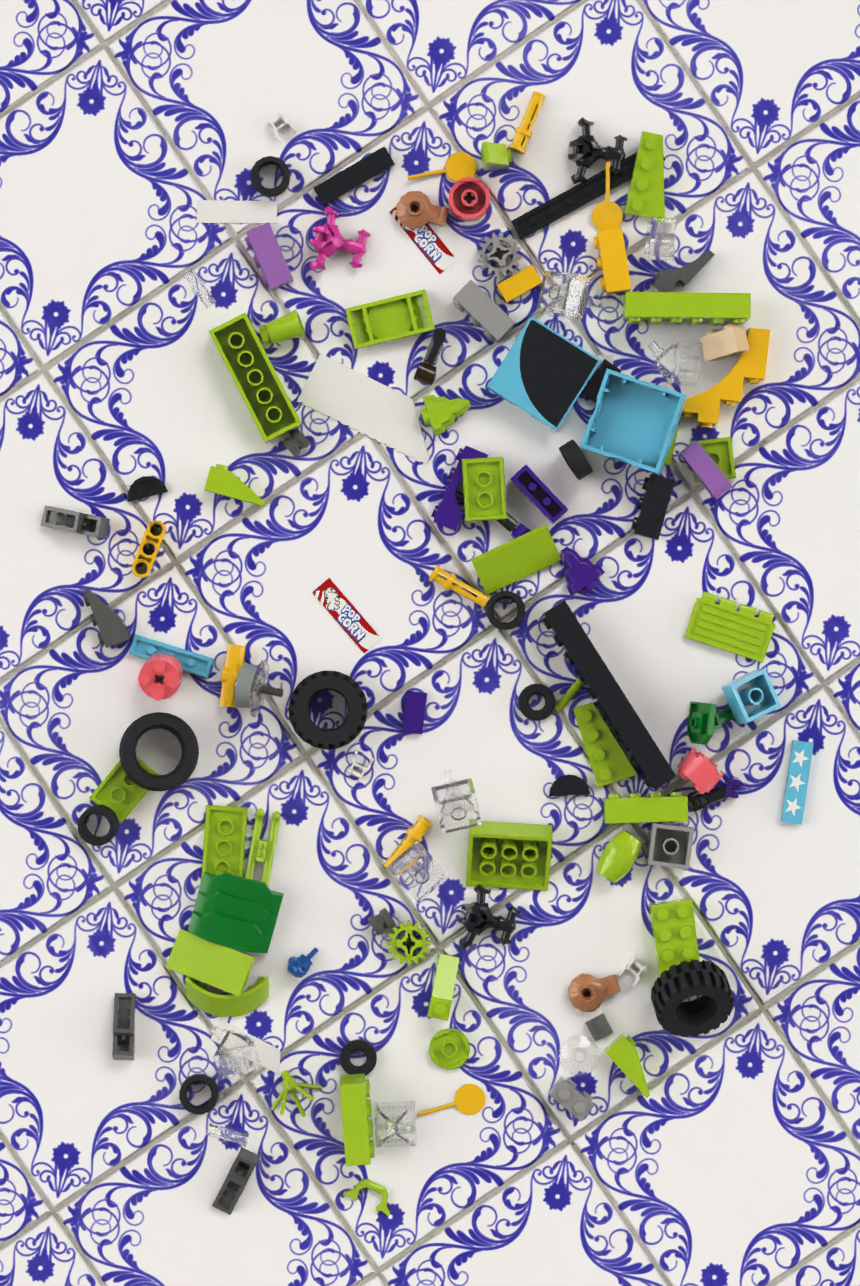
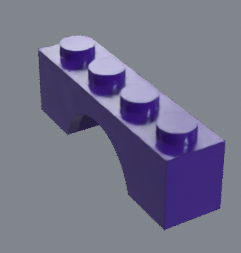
[431,445,488,532]

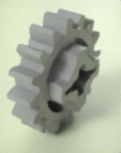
[477,232,521,278]

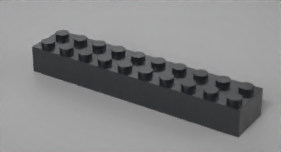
[541,600,676,789]

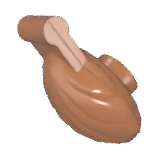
[396,191,449,229]
[568,974,621,1012]

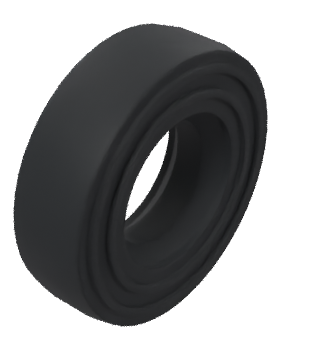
[518,684,555,721]
[340,1039,377,1076]

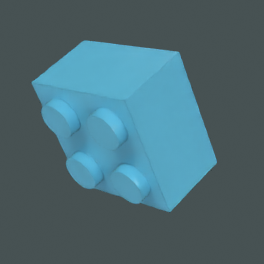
[721,668,781,724]

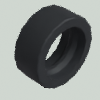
[251,156,290,197]
[559,439,593,480]
[486,591,525,630]
[77,805,119,846]
[179,1074,219,1114]

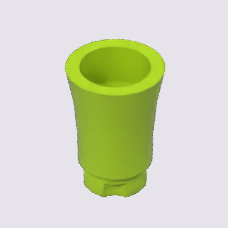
[259,309,306,346]

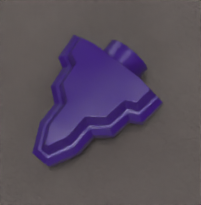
[561,547,605,596]

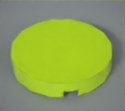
[429,1028,470,1070]

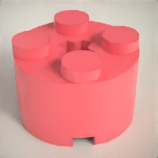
[448,177,490,222]
[138,653,183,701]
[677,747,725,794]

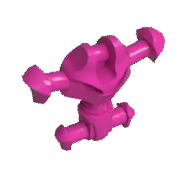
[309,206,370,271]

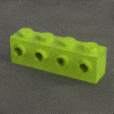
[603,792,688,824]

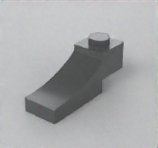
[653,249,715,292]
[41,505,110,539]
[112,993,136,1060]
[212,1147,260,1215]

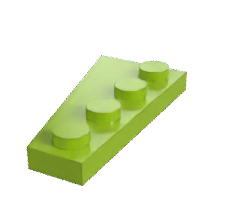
[624,131,665,221]
[573,702,638,787]

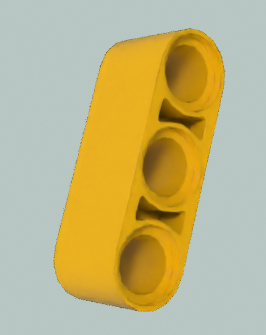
[132,520,167,578]

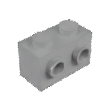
[549,1076,595,1121]

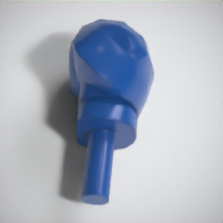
[287,948,319,978]

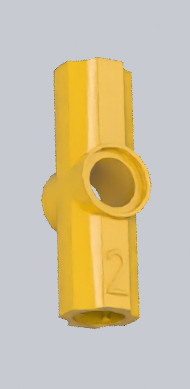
[219,644,246,708]

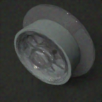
[234,660,283,717]

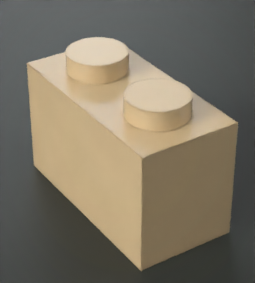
[699,324,750,362]

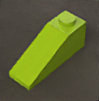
[481,142,512,172]
[204,463,266,507]
[427,953,460,1021]
[604,1034,650,1098]

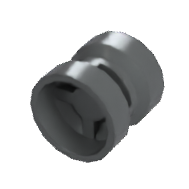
[282,429,311,457]
[368,908,396,936]

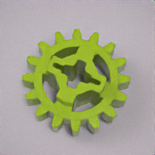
[387,920,431,966]

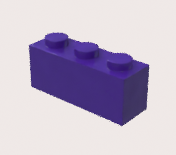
[510,465,569,525]

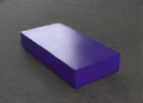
[402,691,427,734]

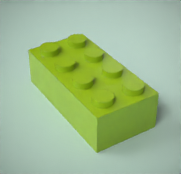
[649,898,700,978]
[340,1073,375,1166]

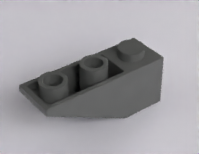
[83,589,131,648]

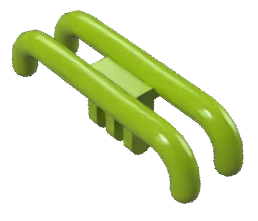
[245,808,281,886]

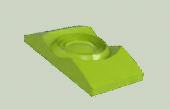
[345,289,435,349]

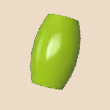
[596,830,643,883]

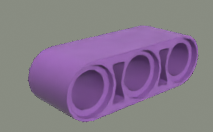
[679,440,733,500]

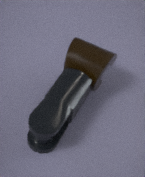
[414,328,446,386]

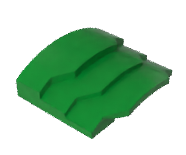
[188,871,284,953]

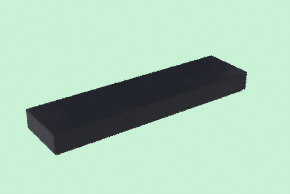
[313,146,395,206]

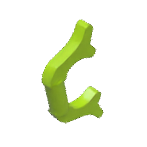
[343,1179,390,1216]

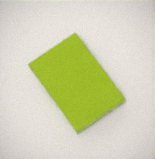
[462,457,507,521]
[89,756,159,824]

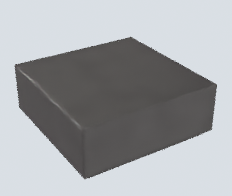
[585,1013,613,1041]

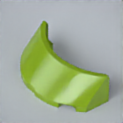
[185,976,269,1017]

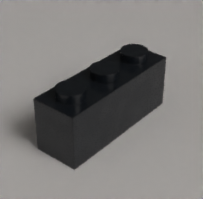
[631,474,675,541]

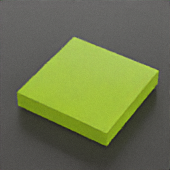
[689,437,736,483]

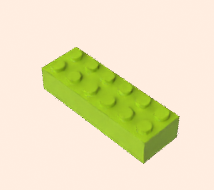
[623,292,751,326]
[209,312,302,443]

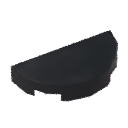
[127,476,168,502]
[549,774,590,797]

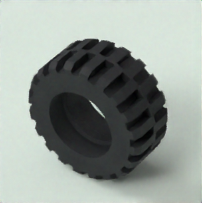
[288,670,368,750]
[651,959,734,1037]

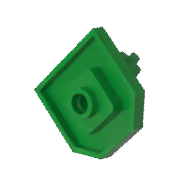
[687,701,734,745]

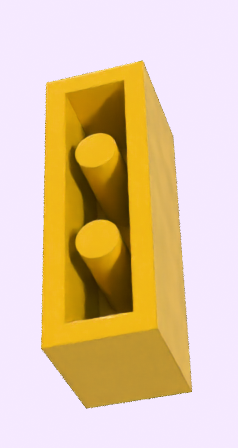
[593,228,631,295]

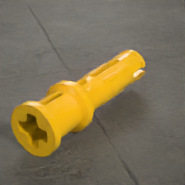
[508,91,546,155]
[428,564,490,608]
[383,814,434,873]

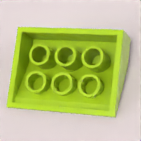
[466,820,552,891]

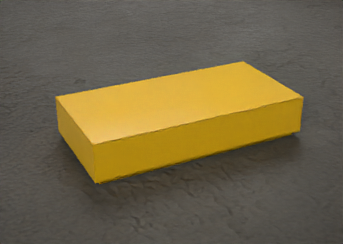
[496,265,542,303]

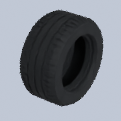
[119,712,199,791]

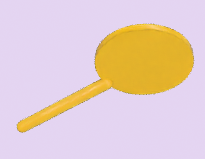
[407,152,476,182]
[592,161,623,231]
[417,1084,485,1116]

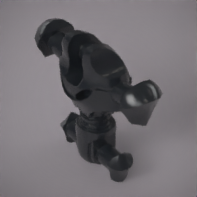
[568,117,627,184]
[458,884,520,949]

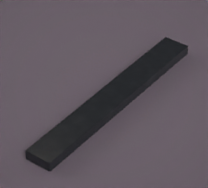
[511,152,665,240]

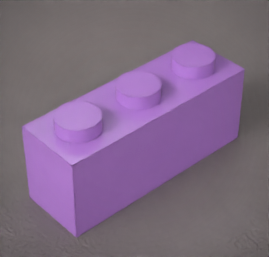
[244,222,294,291]

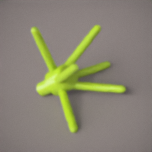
[271,1070,322,1117]

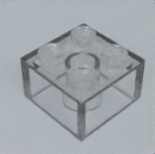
[387,840,449,904]

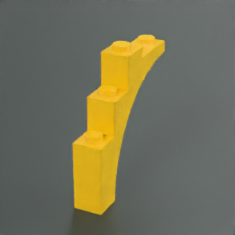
[681,328,770,428]

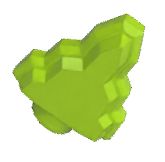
[420,395,471,436]

